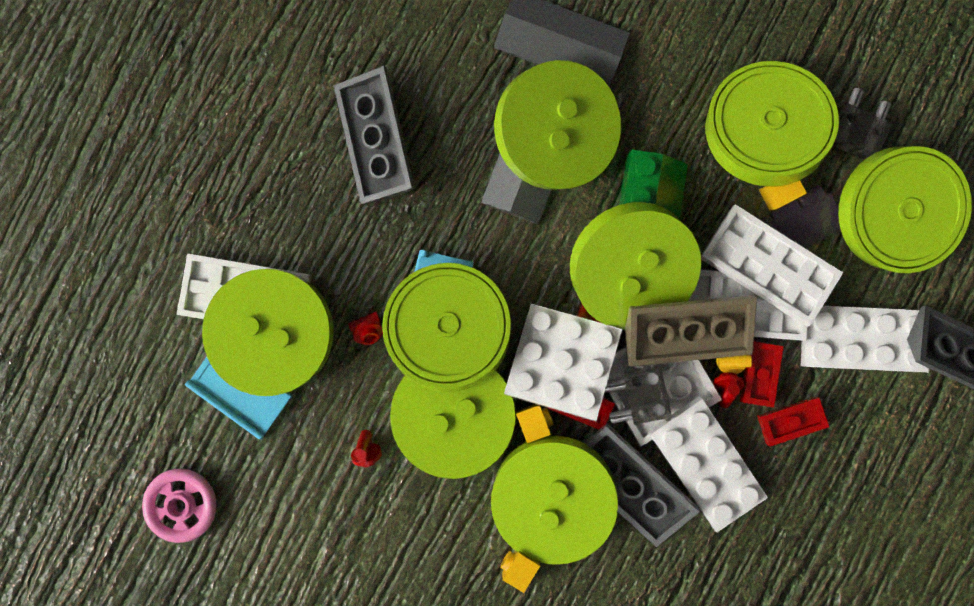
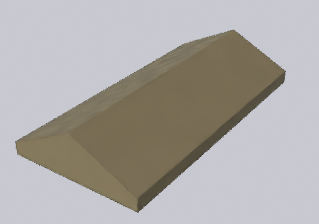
[625,295,757,367]

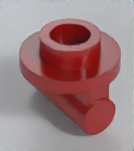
[348,311,383,345]
[712,372,745,408]
[351,430,382,467]

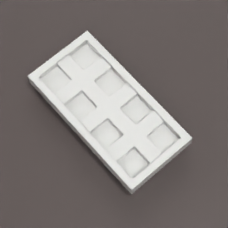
[701,204,843,327]
[177,254,312,319]
[688,270,808,341]
[800,306,929,373]
[647,396,768,532]

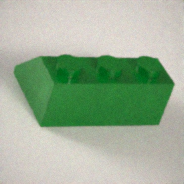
[619,149,688,219]

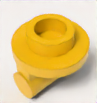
[716,355,752,374]

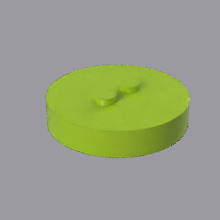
[494,60,621,190]
[705,61,839,187]
[838,146,972,273]
[570,202,701,330]
[382,263,511,392]
[202,269,334,396]
[390,370,515,479]
[491,436,618,564]

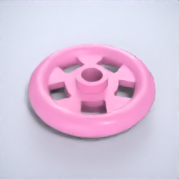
[142,469,217,543]

